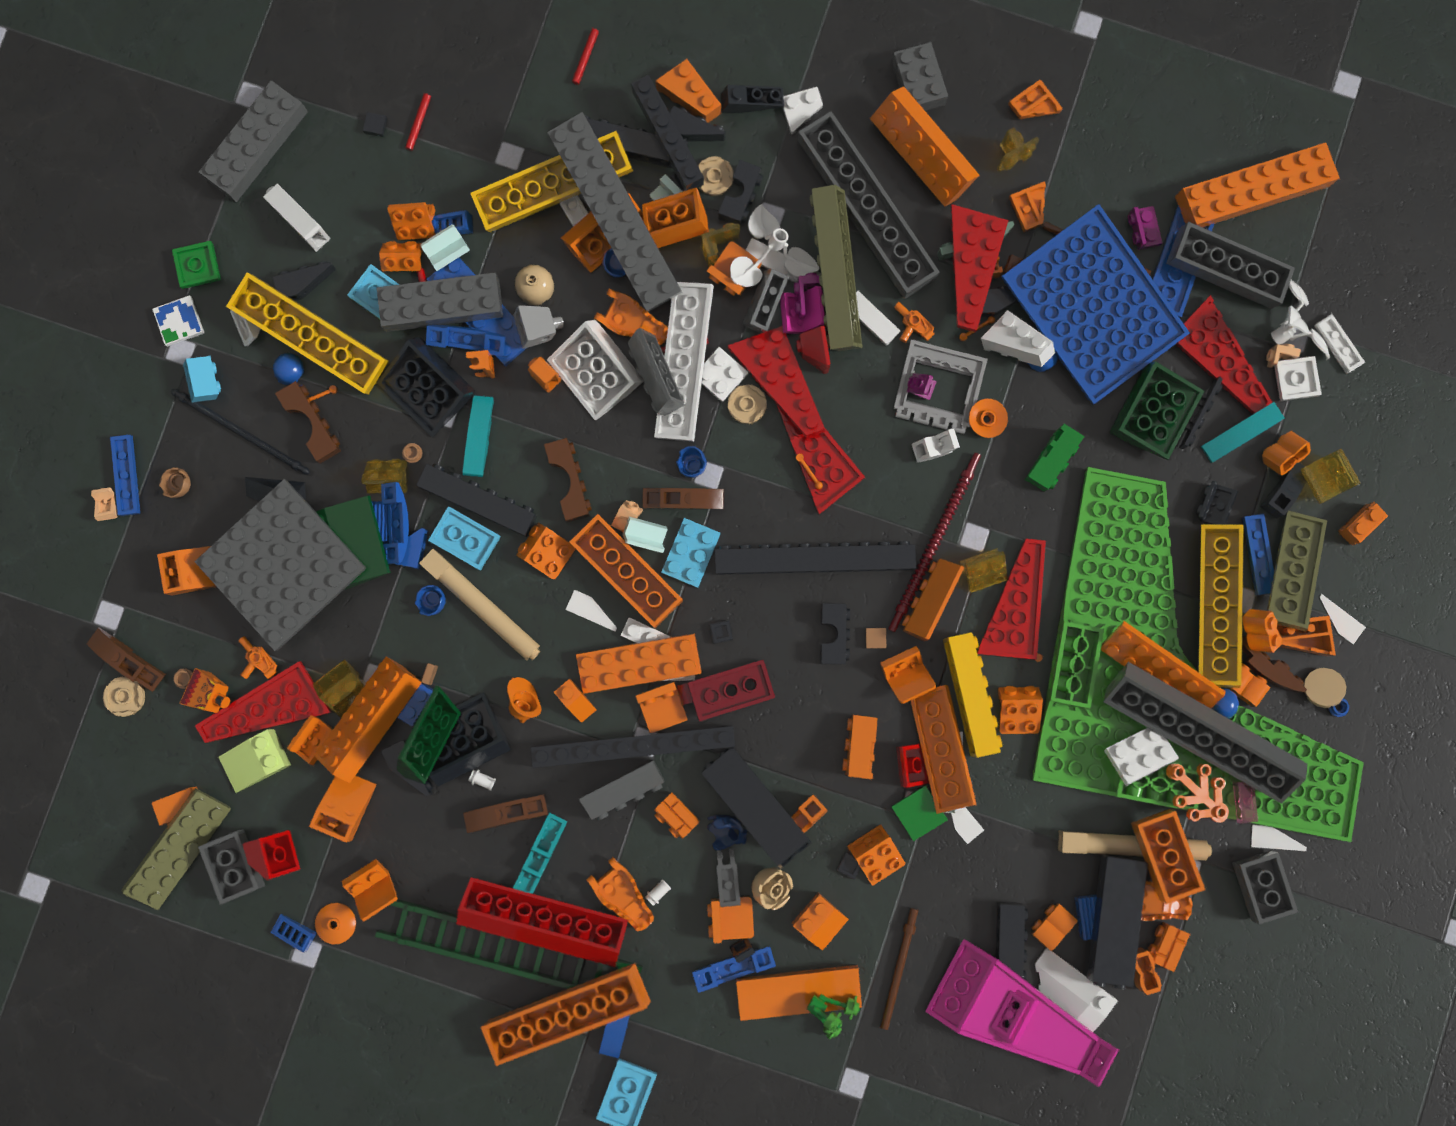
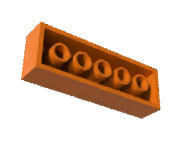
[870,87,980,207]
[570,514,683,629]
[315,656,422,783]

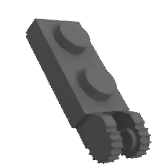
[717,848,741,908]

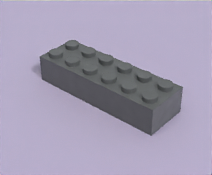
[199,81,308,202]
[1166,222,1295,309]
[377,273,503,332]

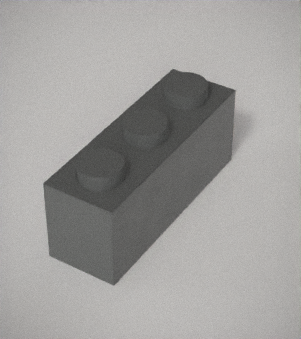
[742,269,789,333]

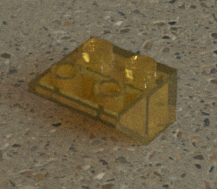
[313,659,366,718]

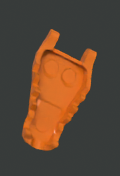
[594,288,668,345]
[586,857,654,931]
[1141,881,1193,921]

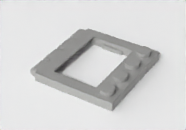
[893,340,987,434]

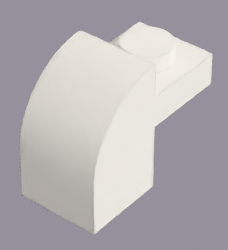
[912,429,960,463]

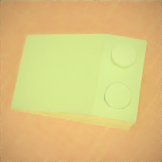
[219,729,291,793]

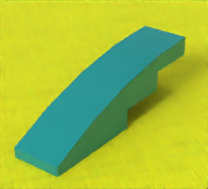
[463,395,494,477]
[1201,402,1285,463]
[513,813,568,894]

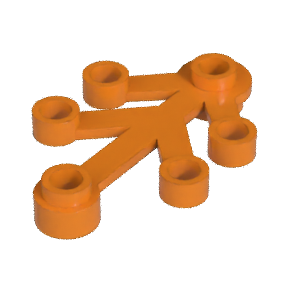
[1166,763,1229,822]

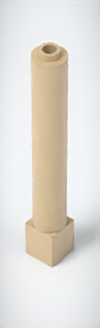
[419,549,540,661]
[1058,830,1212,861]

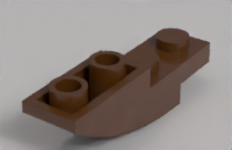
[643,488,724,509]
[87,627,166,692]
[1242,636,1307,693]
[463,795,548,833]

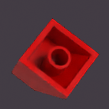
[243,830,300,880]

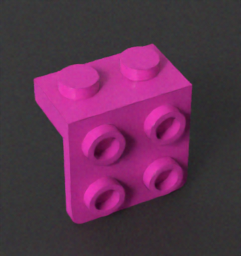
[780,286,825,334]

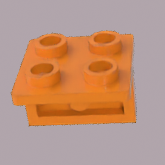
[387,202,435,240]

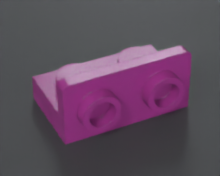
[1128,206,1162,250]

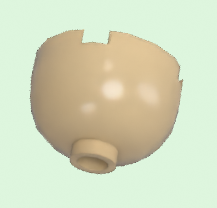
[515,265,554,305]
[751,867,793,910]

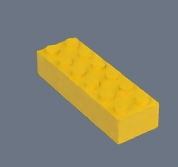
[943,632,1002,758]

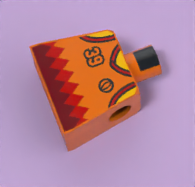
[179,668,230,713]

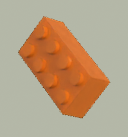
[1131,809,1205,904]

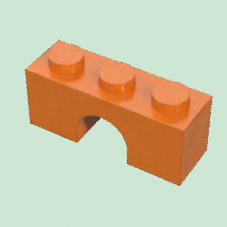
[792,795,828,833]

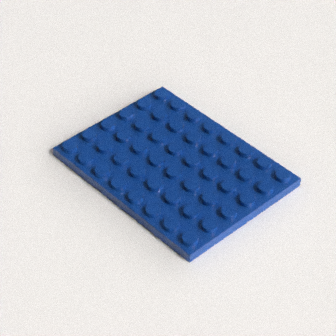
[1001,204,1190,404]

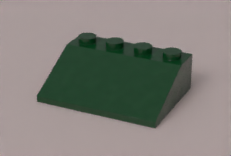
[1110,361,1204,460]
[316,496,390,590]
[396,685,461,784]

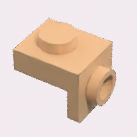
[1266,344,1301,368]
[91,488,117,521]
[611,500,643,532]

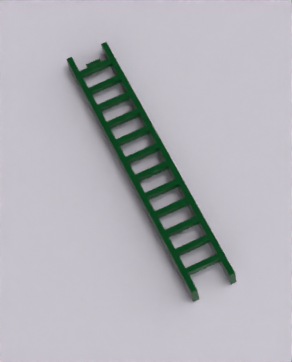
[375,899,643,989]

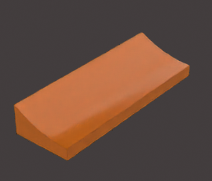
[736,965,862,1021]

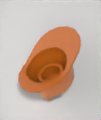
[507,677,542,723]

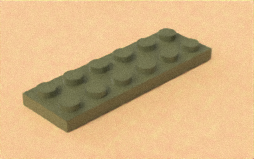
[1267,511,1327,631]
[121,788,231,910]

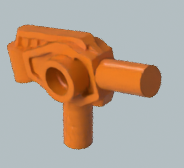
[894,302,934,343]
[238,636,277,679]

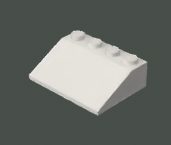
[547,320,644,420]

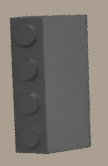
[628,328,685,416]
[579,760,665,821]

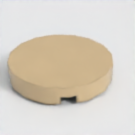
[698,156,733,196]
[728,385,767,424]
[1304,668,1347,708]
[103,676,145,717]

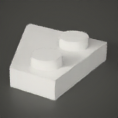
[782,87,823,135]

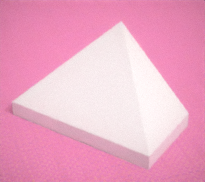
[230,310,261,346]

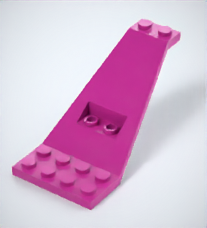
[925,939,1119,1086]

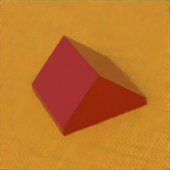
[896,744,930,788]

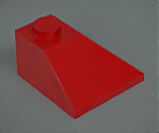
[796,326,831,374]

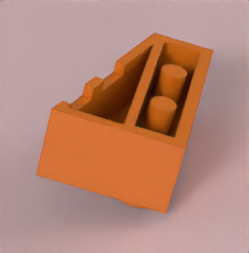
[655,59,721,123]
[1276,616,1336,656]
[842,715,877,779]

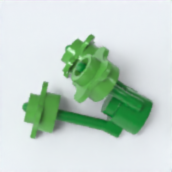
[806,994,860,1039]

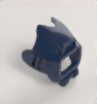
[707,815,747,850]

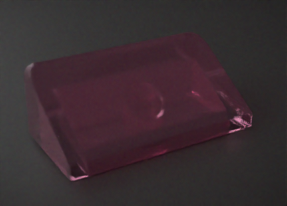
[1233,781,1258,823]

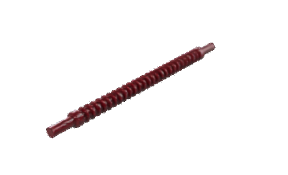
[888,453,981,632]

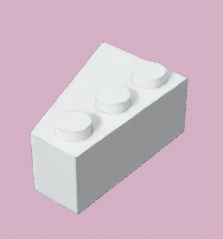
[981,310,1055,367]

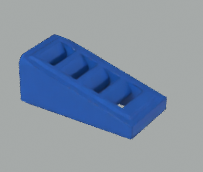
[432,210,473,235]
[271,914,317,953]

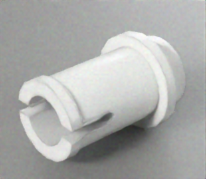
[469,770,496,791]
[645,879,671,906]

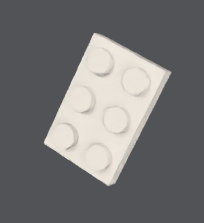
[1104,728,1179,786]

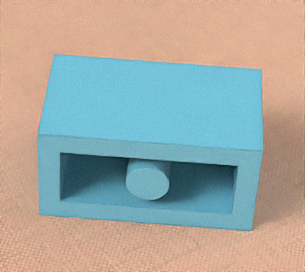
[183,356,221,402]

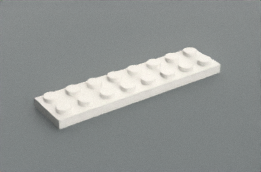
[654,282,714,442]

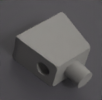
[513,306,563,349]

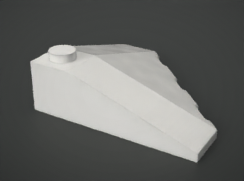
[1034,948,1118,1032]

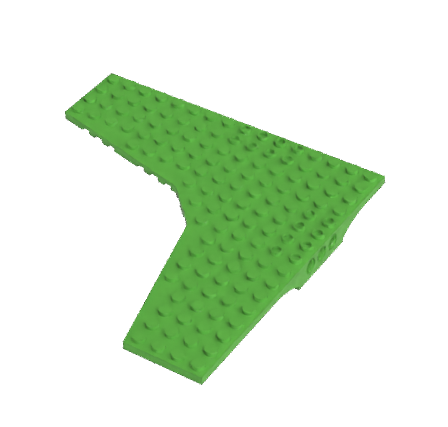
[1032,467,1364,842]

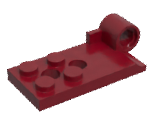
[676,659,775,721]

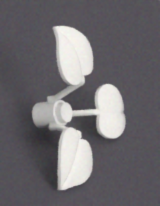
[730,204,820,287]
[1271,280,1330,360]

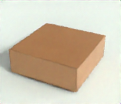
[866,628,886,649]
[421,663,438,685]

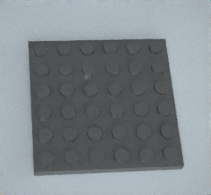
[195,479,367,651]

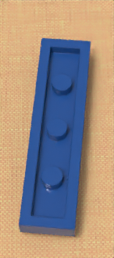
[110,435,140,516]
[1242,514,1274,596]

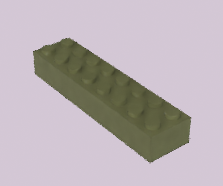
[810,185,863,351]

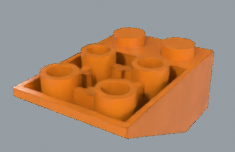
[157,546,217,595]
[309,775,377,843]

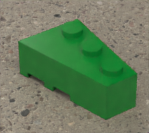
[1025,424,1085,492]

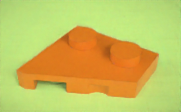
[1008,79,1063,119]
[1009,181,1046,232]

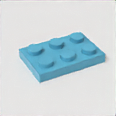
[347,264,399,319]
[428,506,501,571]
[661,518,721,588]
[596,1058,657,1126]

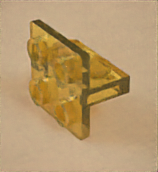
[997,127,1039,172]
[361,459,408,493]
[960,548,1008,592]

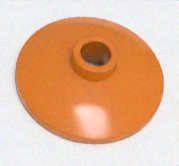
[969,399,1008,438]
[315,903,356,944]

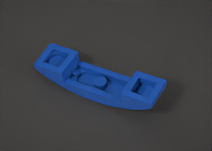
[426,325,505,356]
[381,482,409,564]
[692,946,776,993]
[599,1015,630,1058]

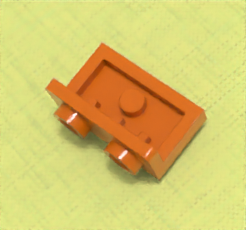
[379,241,423,271]
[287,715,333,766]

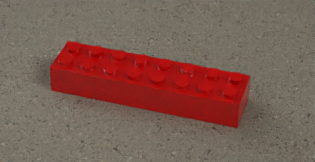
[456,877,628,967]

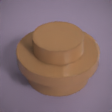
[402,443,423,463]
[174,669,193,689]

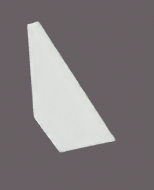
[566,590,617,632]
[1320,594,1366,644]
[951,807,984,844]
[1251,825,1307,851]

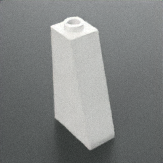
[263,184,331,252]

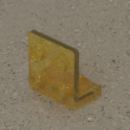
[701,223,740,268]
[1301,448,1361,504]

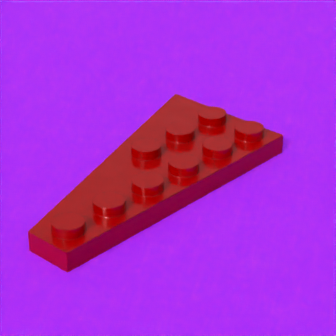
[950,204,1008,332]
[1176,295,1272,414]
[728,326,825,438]
[776,403,865,515]
[977,539,1046,660]
[195,661,332,743]

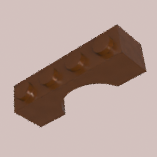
[275,381,341,463]
[544,438,592,523]

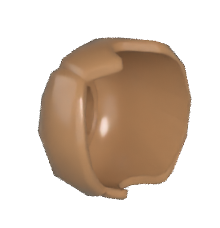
[159,467,191,498]

